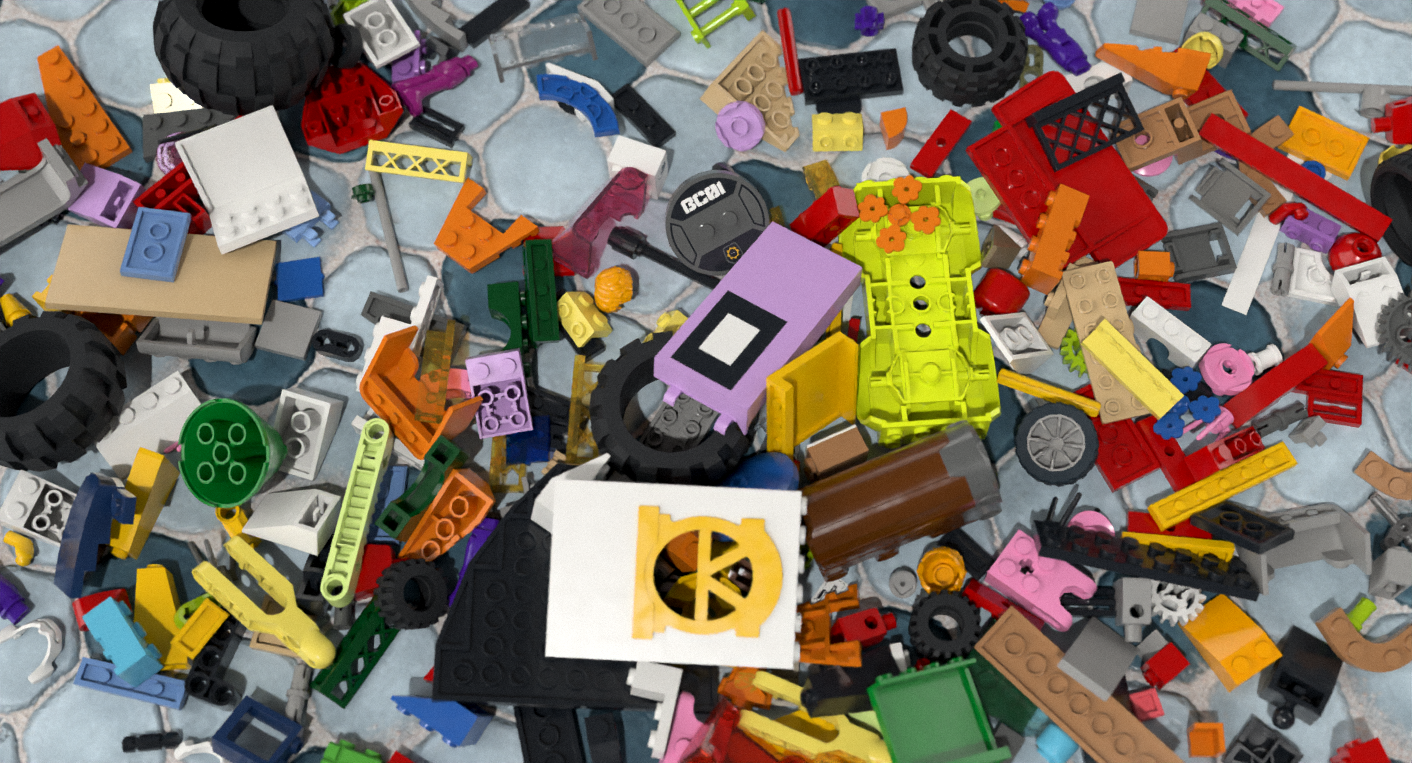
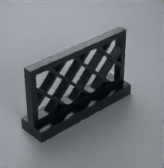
[1025,72,1145,172]

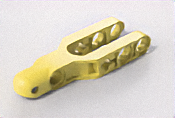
[192,536,336,669]
[735,671,892,763]

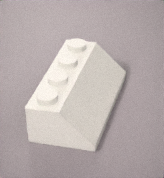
[93,371,201,480]

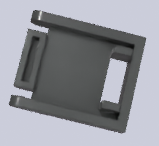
[1188,158,1272,236]
[1161,222,1237,283]

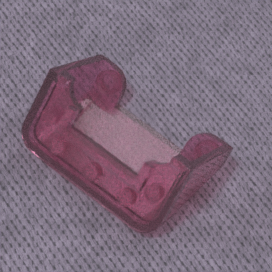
[551,167,648,279]

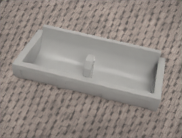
[136,317,257,365]

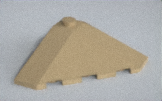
[700,30,800,152]

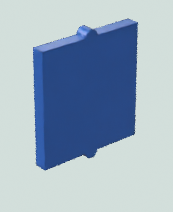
[274,257,325,302]

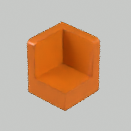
[1186,723,1226,758]

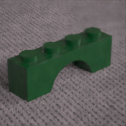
[487,281,531,385]
[374,435,471,542]

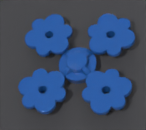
[1153,367,1221,440]

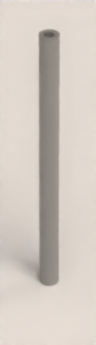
[1272,80,1412,96]
[368,157,408,293]

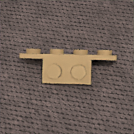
[1038,257,1099,350]

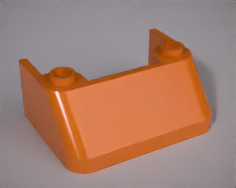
[359,325,483,460]

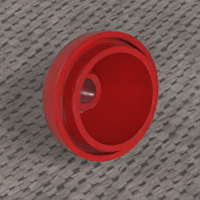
[1328,232,1383,272]

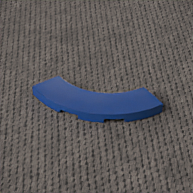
[536,74,620,138]

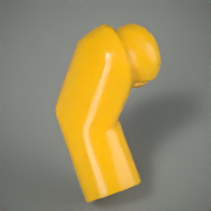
[3,531,34,566]

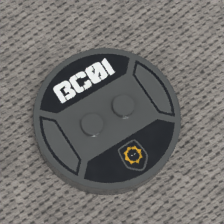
[665,170,769,276]

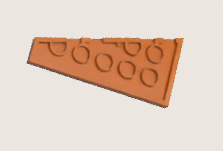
[37,45,132,170]

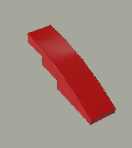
[1222,343,1328,430]

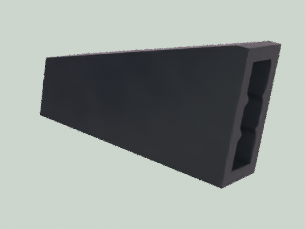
[800,646,901,718]

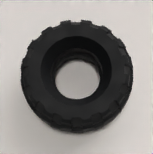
[912,0,1028,108]

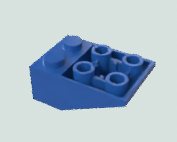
[390,695,493,748]

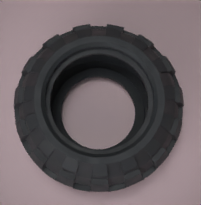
[153,0,334,116]

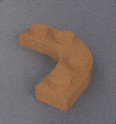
[1238,115,1294,218]
[1353,451,1412,500]
[1315,607,1412,672]

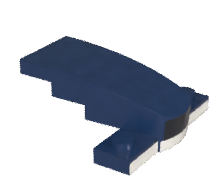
[54,472,137,599]

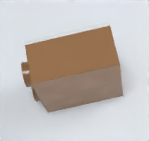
[804,424,869,483]

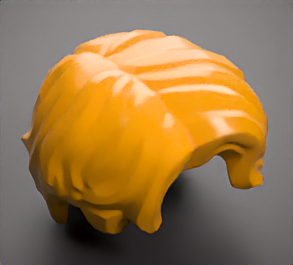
[594,266,633,313]
[916,546,967,594]

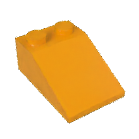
[1177,594,1283,693]

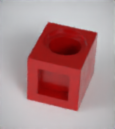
[1140,642,1190,690]

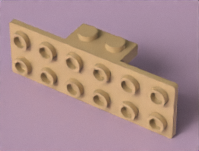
[1062,261,1151,424]

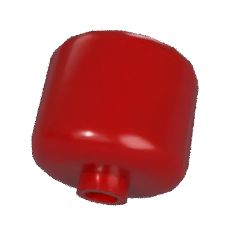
[973,268,1030,317]

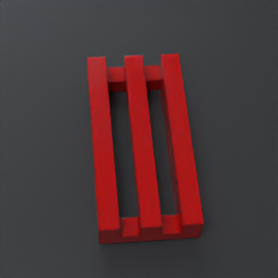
[1305,392,1363,428]

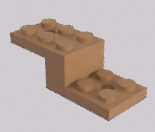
[1109,89,1251,172]

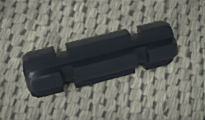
[122,732,179,753]

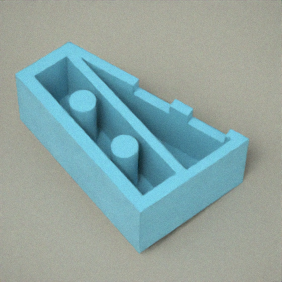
[82,596,164,688]

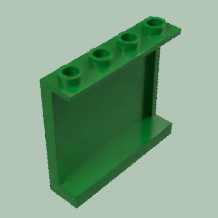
[867,657,1012,763]

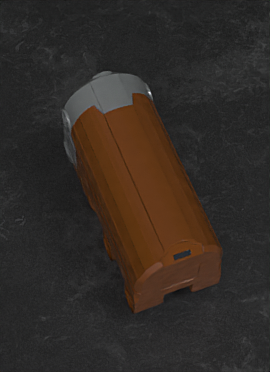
[796,420,1002,582]

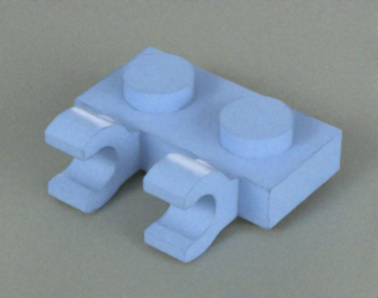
[281,190,339,248]

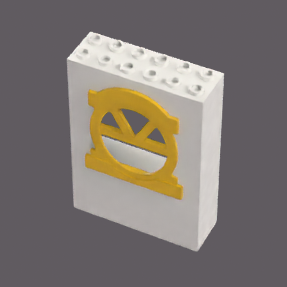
[546,479,807,669]

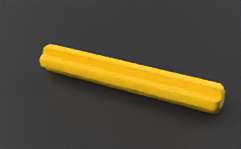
[997,368,1101,417]

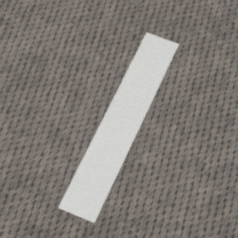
[1222,181,1294,315]

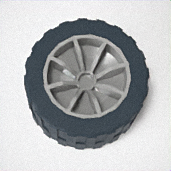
[1014,402,1099,487]

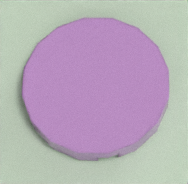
[715,101,765,151]

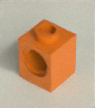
[1133,251,1175,282]

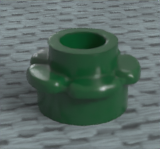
[351,184,375,204]

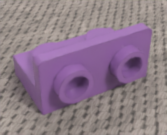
[392,30,427,84]
[1279,209,1342,254]

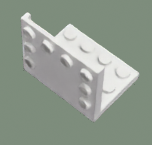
[175,105,319,254]

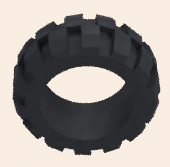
[0,311,127,472]
[589,331,755,487]

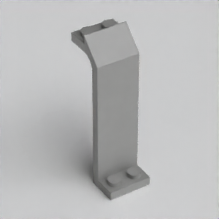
[0,138,88,247]

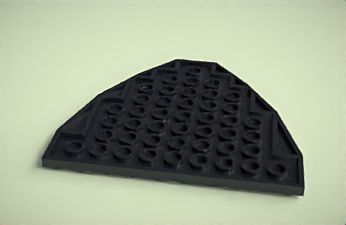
[431,464,718,714]

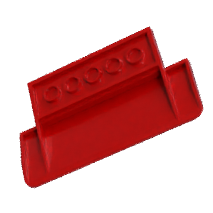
[965,71,1168,270]

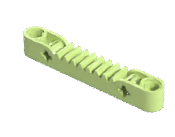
[320,418,394,608]

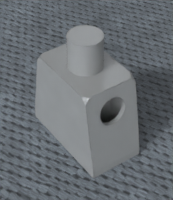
[1113,578,1152,643]

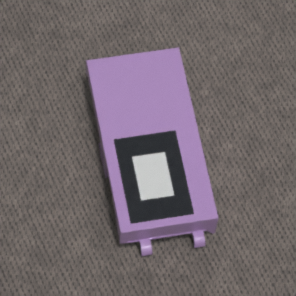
[654,221,863,435]

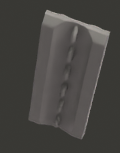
[639,393,720,452]

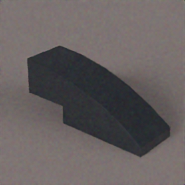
[295,534,334,616]

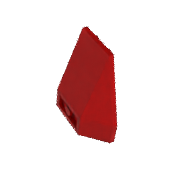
[301,60,403,155]
[0,92,62,171]

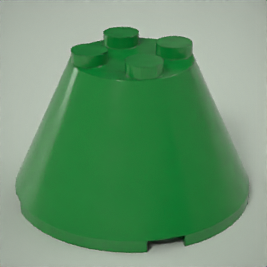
[178,398,288,508]

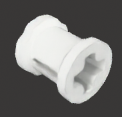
[1247,344,1283,375]

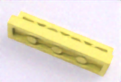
[365,140,472,184]
[1081,319,1184,420]

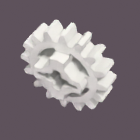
[1151,580,1206,627]

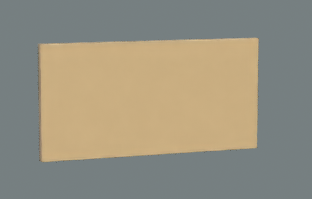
[45,224,277,325]

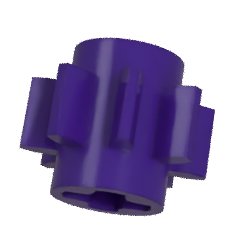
[855,6,884,37]

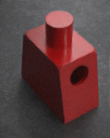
[1371,96,1412,145]
[353,544,410,601]
[831,607,897,651]

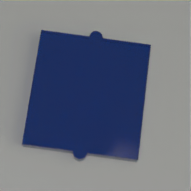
[506,415,550,466]

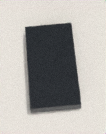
[799,48,903,106]

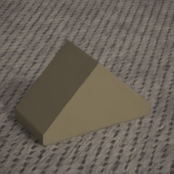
[981,224,1021,269]

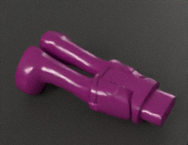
[391,54,478,118]

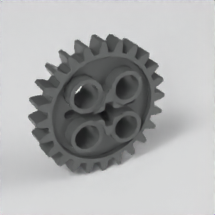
[1376,290,1412,372]

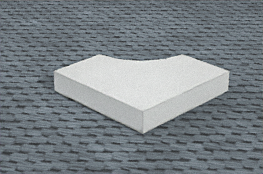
[1287,247,1340,307]

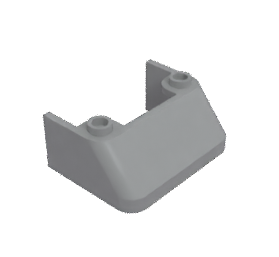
[1236,504,1372,596]

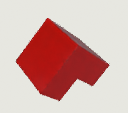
[172,192,212,235]

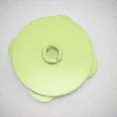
[967,177,1001,221]

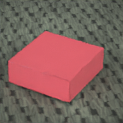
[1129,687,1165,722]

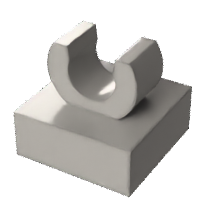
[1288,416,1327,448]

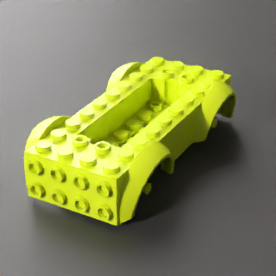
[838,175,1001,449]

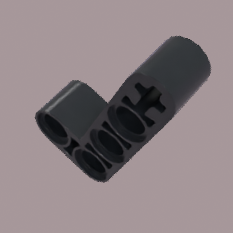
[184,605,247,712]

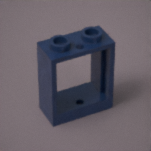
[211,695,305,763]

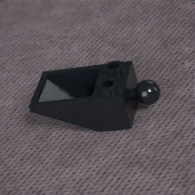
[1258,626,1343,730]

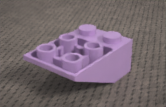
[66,163,146,229]
[465,348,533,439]

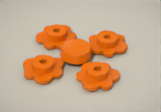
[858,175,941,254]

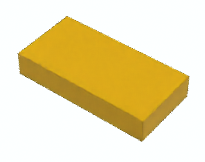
[170,598,229,660]

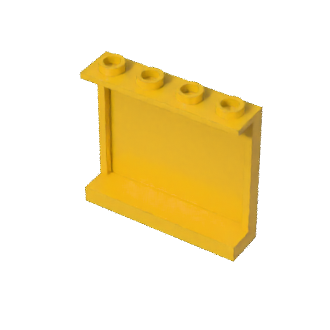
[766,331,858,462]

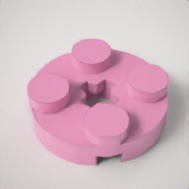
[1199,343,1255,396]

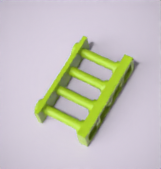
[676,0,756,49]

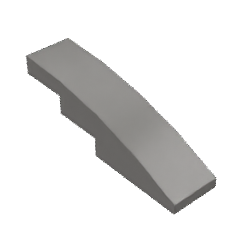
[405,0,468,53]

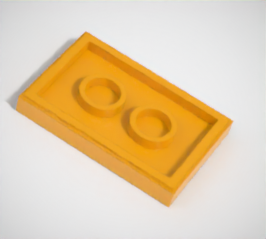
[1277,106,1370,181]

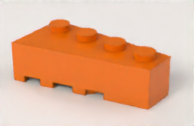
[1018,184,1089,295]

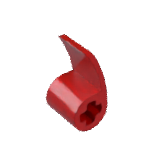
[72,588,133,631]

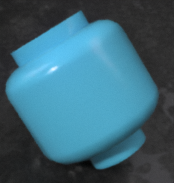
[1036,722,1079,763]

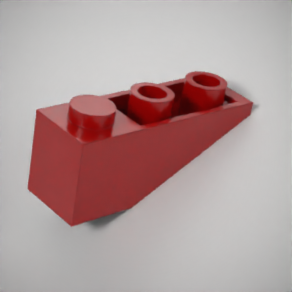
[1184,426,1266,482]

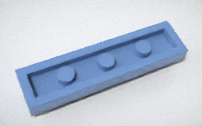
[73,657,188,711]

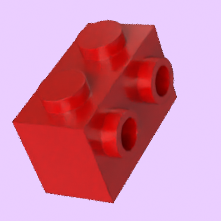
[1329,737,1391,763]

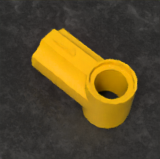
[215,506,262,549]

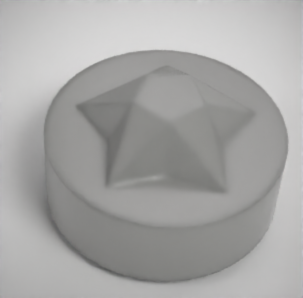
[889,570,917,598]

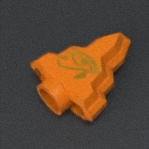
[717,666,773,712]

